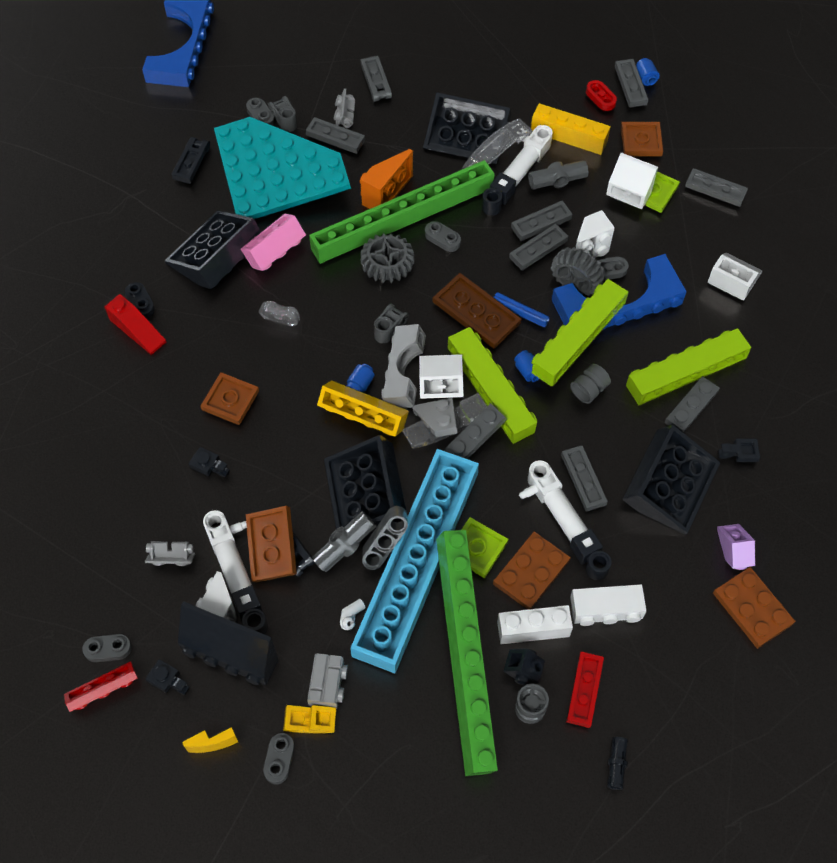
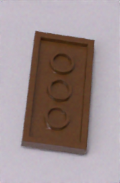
[433,273,522,349]

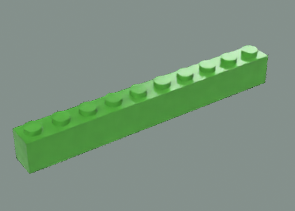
[309,160,494,264]
[436,530,498,776]

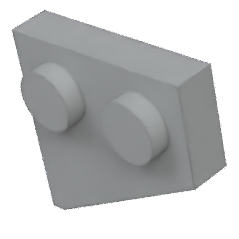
[412,398,458,437]

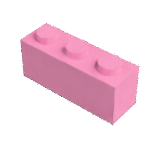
[241,214,306,271]

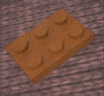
[246,506,297,582]
[493,532,571,610]
[713,567,796,649]

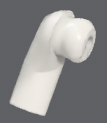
[340,599,366,630]

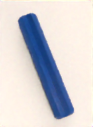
[493,292,550,327]

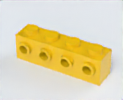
[531,103,611,155]
[317,381,409,436]

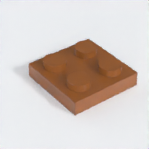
[621,122,663,156]
[201,372,259,425]

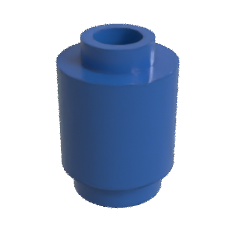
[636,58,660,86]
[514,350,540,382]
[346,364,375,393]

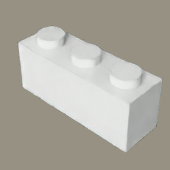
[570,585,646,626]
[497,605,573,644]

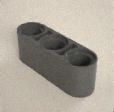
[362,506,408,570]

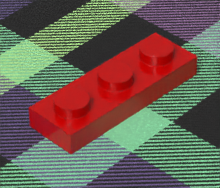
[566,652,604,728]
[64,661,138,712]

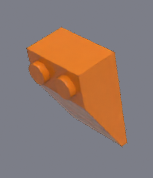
[360,149,413,209]

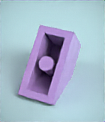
[717,524,755,570]

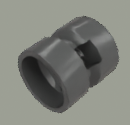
[570,364,611,404]
[515,684,549,724]

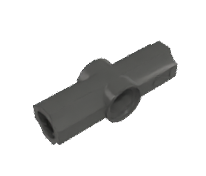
[528,160,589,189]
[312,511,376,572]

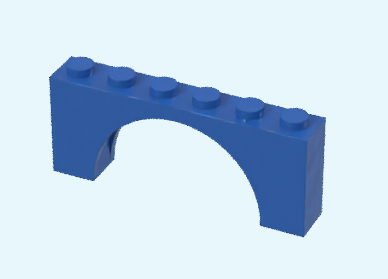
[142,0,214,87]
[552,254,686,331]

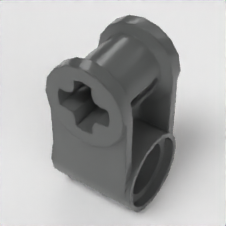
[268,96,297,132]
[374,303,409,343]

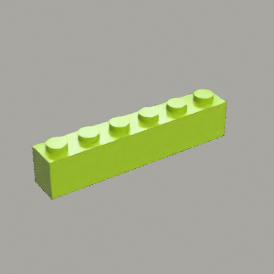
[531,279,628,387]
[448,327,537,444]
[626,328,751,405]

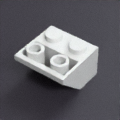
[606,153,658,209]
[576,210,615,258]
[708,253,762,301]
[419,355,463,398]
[196,571,238,623]

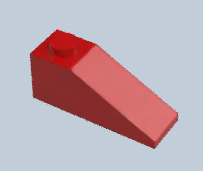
[104,294,166,355]

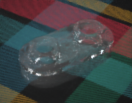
[259,301,300,326]

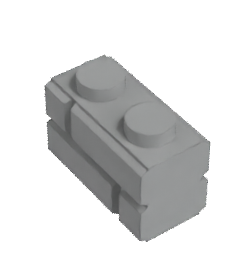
[307,653,348,709]

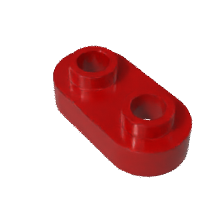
[586,80,617,111]

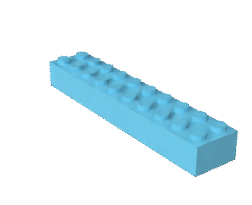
[350,449,479,674]

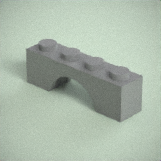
[382,324,426,408]

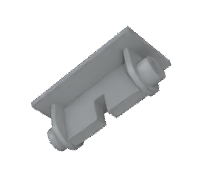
[334,88,355,128]
[145,541,195,566]

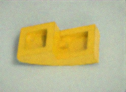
[283,705,336,733]
[182,727,238,753]

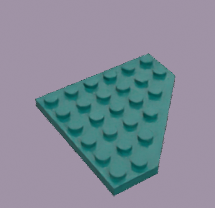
[214,117,351,219]

